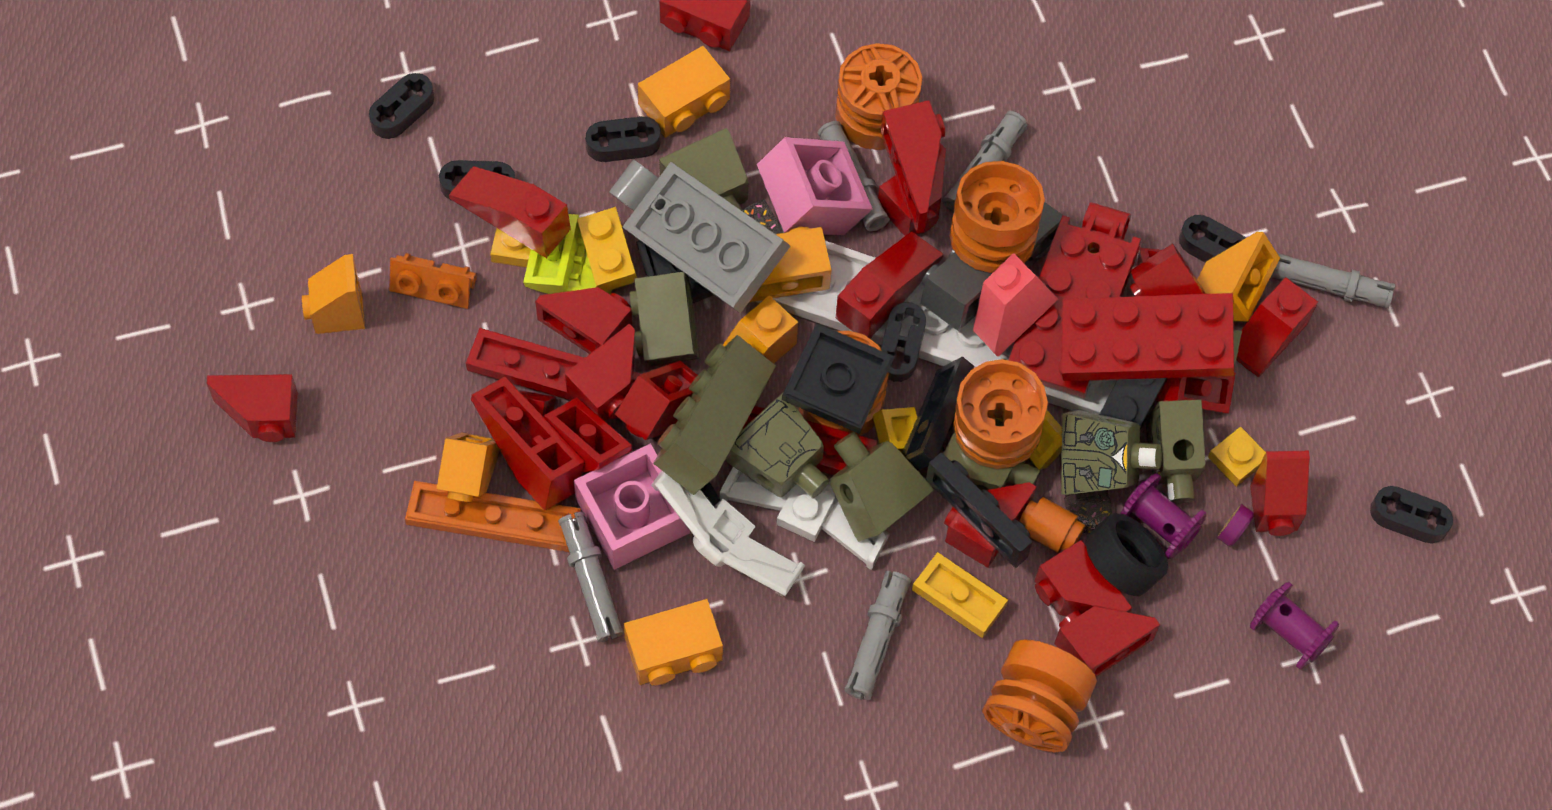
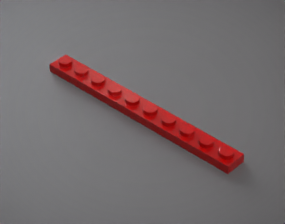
[466,328,878,475]

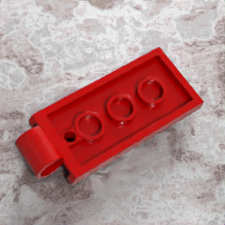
[1008,202,1141,399]

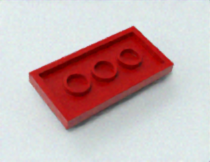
[1061,293,1234,381]

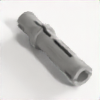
[942,111,1028,213]
[818,121,889,231]
[1270,253,1395,309]
[558,512,624,642]
[844,571,911,700]

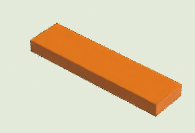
[405,481,581,552]

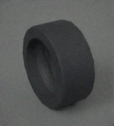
[1085,513,1168,597]

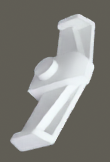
[720,467,890,570]
[651,471,805,596]

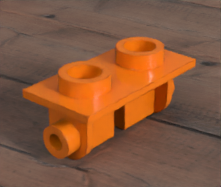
[389,253,477,309]

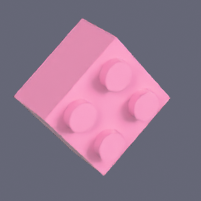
[757,137,872,235]
[574,444,690,570]

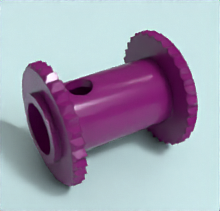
[1120,474,1207,559]
[1250,582,1339,669]

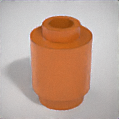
[1019,497,1086,553]

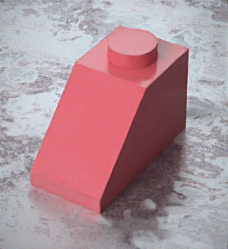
[973,253,1058,357]

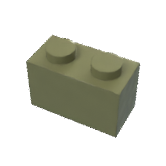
[630,272,700,366]

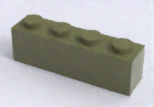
[653,335,776,495]

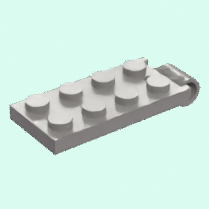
[609,159,790,314]

